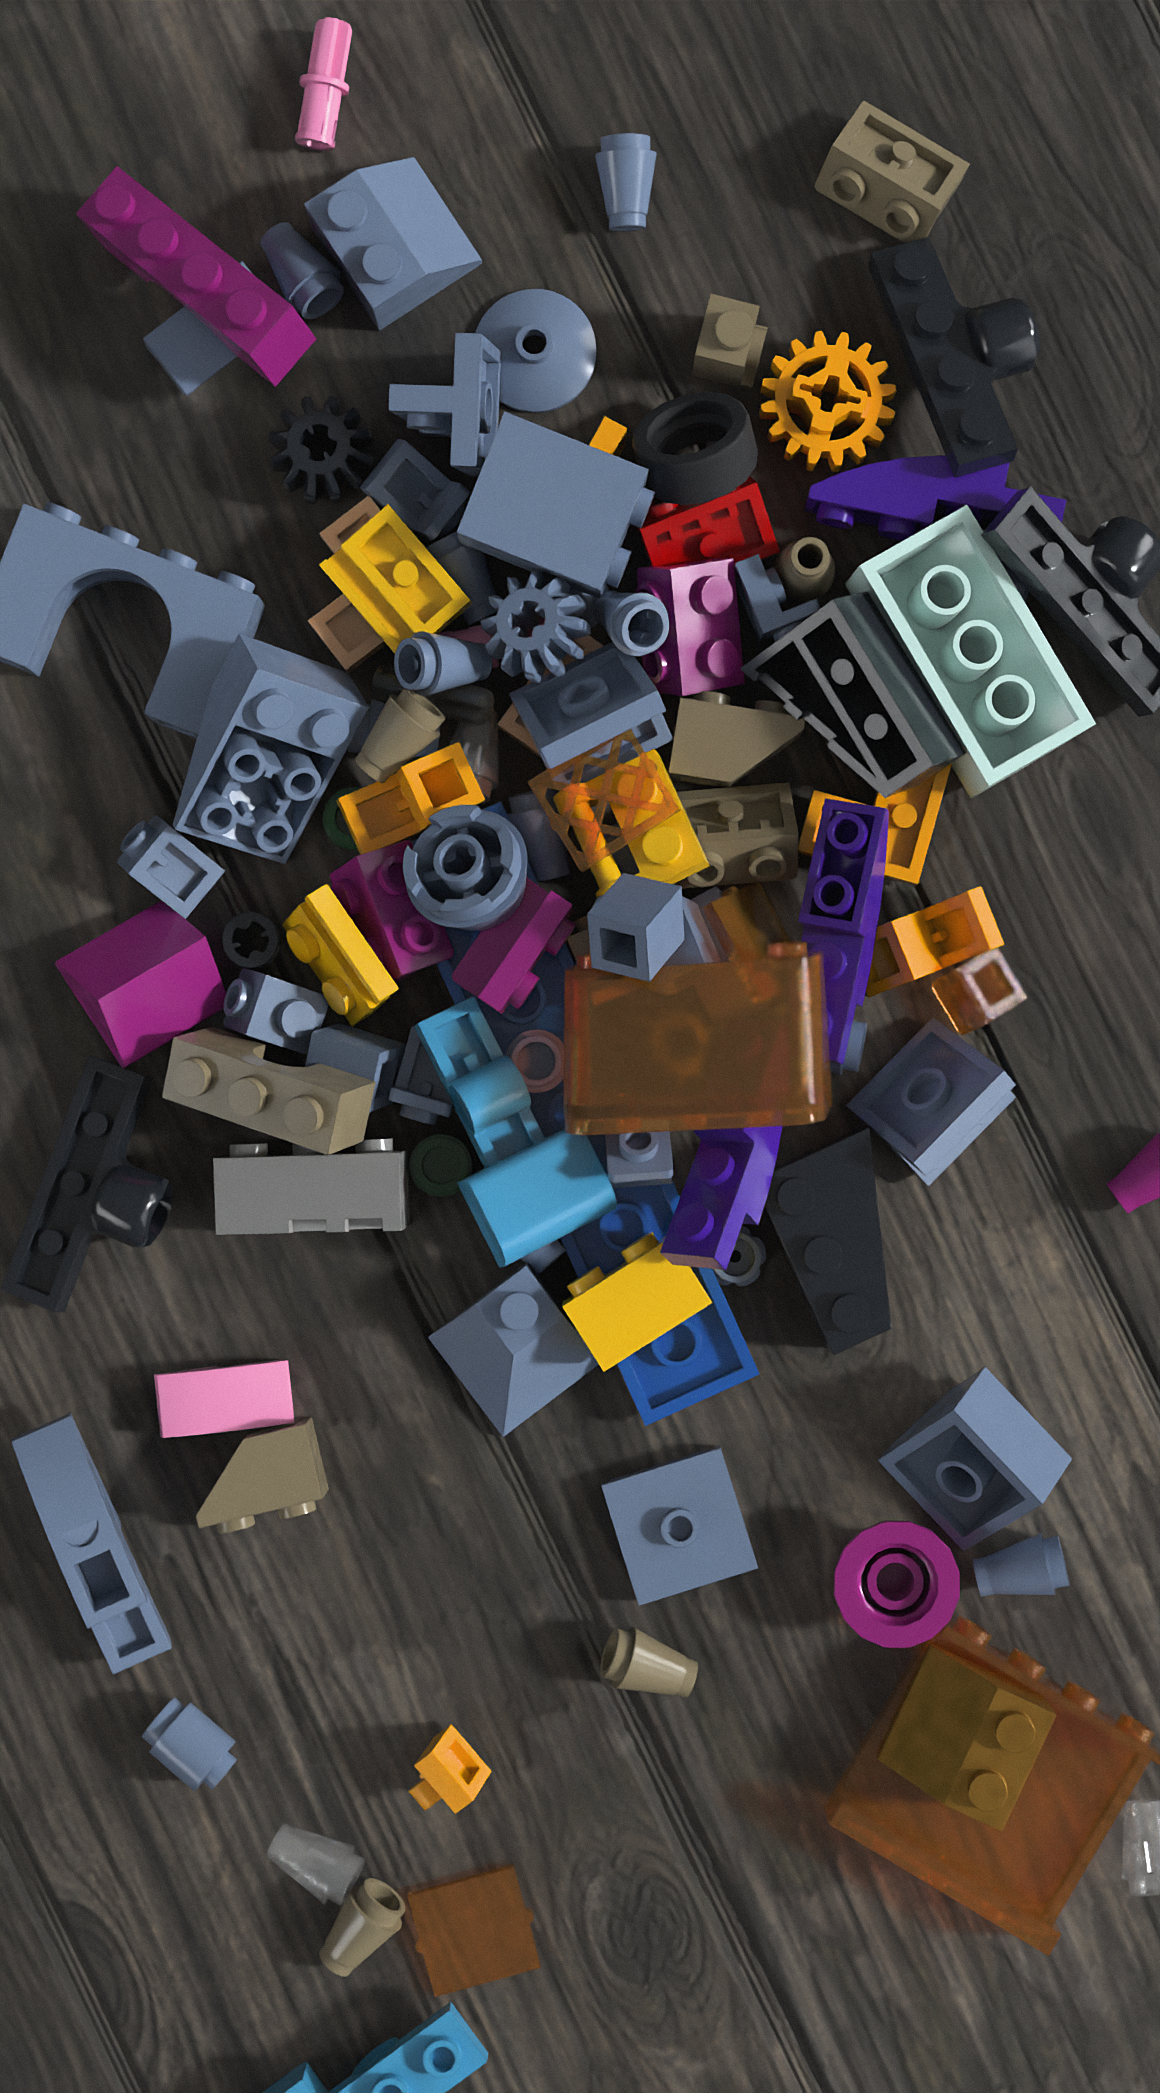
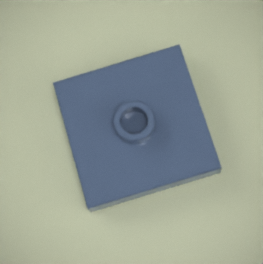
[601,1445,758,1606]

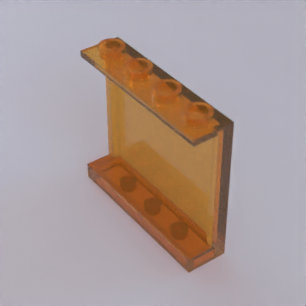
[824,1615,1160,1956]

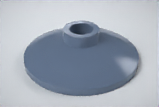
[476,289,596,414]

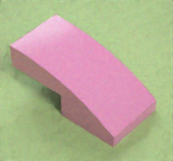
[154,1359,294,1438]

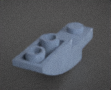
[11,1413,172,1674]

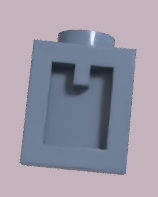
[734,554,820,645]
[117,815,225,919]

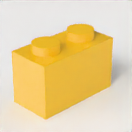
[562,1232,712,1372]

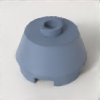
[403,805,527,931]

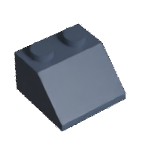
[304,157,482,331]
[878,1367,1072,1551]

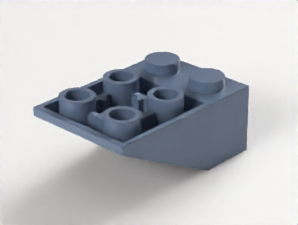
[173,634,369,864]

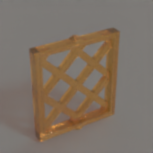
[528,729,681,872]

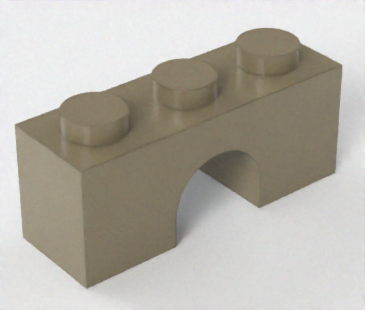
[162,1027,376,1155]

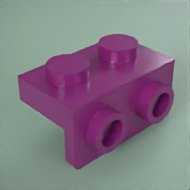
[636,558,745,696]
[329,840,454,983]
[452,877,576,1014]

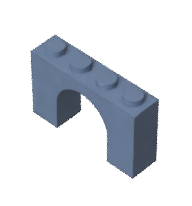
[0,502,266,739]

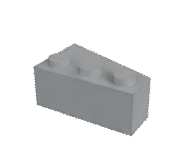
[213,1139,410,1235]

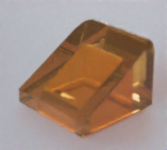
[931,947,1027,1035]

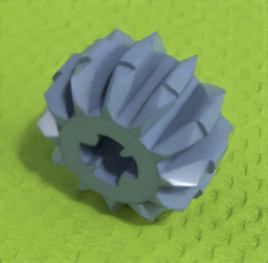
[480,570,592,683]

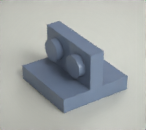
[389,333,501,477]
[509,642,674,792]
[846,1017,1016,1186]

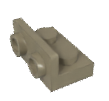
[814,100,970,243]
[674,782,799,889]

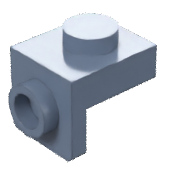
[360,439,470,541]
[223,968,329,1055]
[388,1026,455,1125]
[604,1119,673,1188]

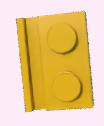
[319,504,473,653]
[282,884,399,1027]

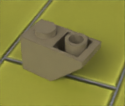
[668,691,805,788]
[196,1417,329,1534]

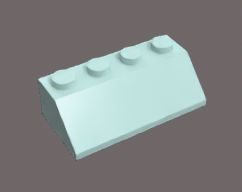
[845,505,1096,798]

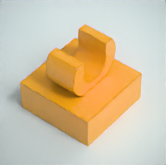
[408,1724,492,1814]

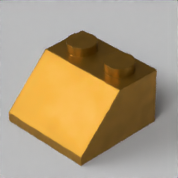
[876,1643,1057,1832]

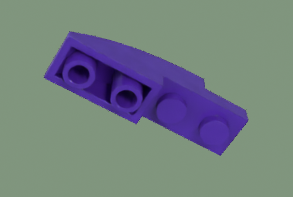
[804,455,1067,541]
[783,798,889,1065]
[660,1018,789,1270]

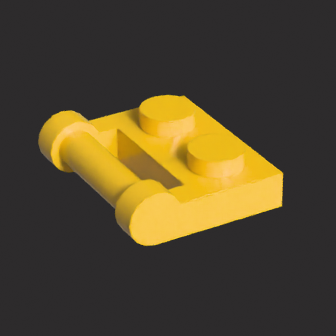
[553,749,710,898]

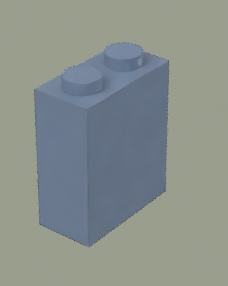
[457,411,655,599]

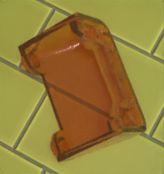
[563,941,832,1135]

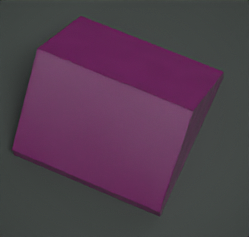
[55,900,226,1069]

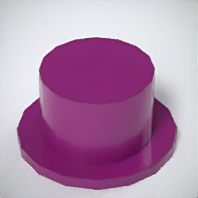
[834,1520,960,1648]

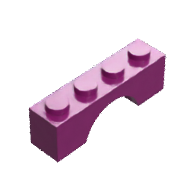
[76,166,316,387]

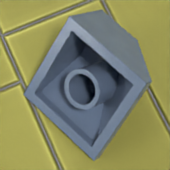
[428,1263,599,1437]

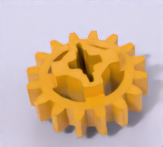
[759,331,896,472]

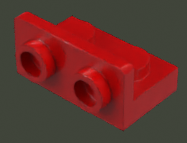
[632,476,780,567]

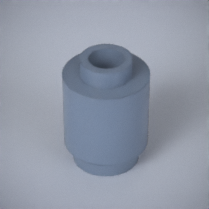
[141,1697,237,1792]

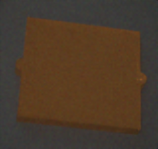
[702,882,798,1006]
[408,1864,541,1997]

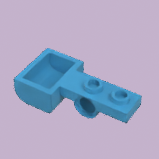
[414,996,617,1268]
[262,2002,488,2093]

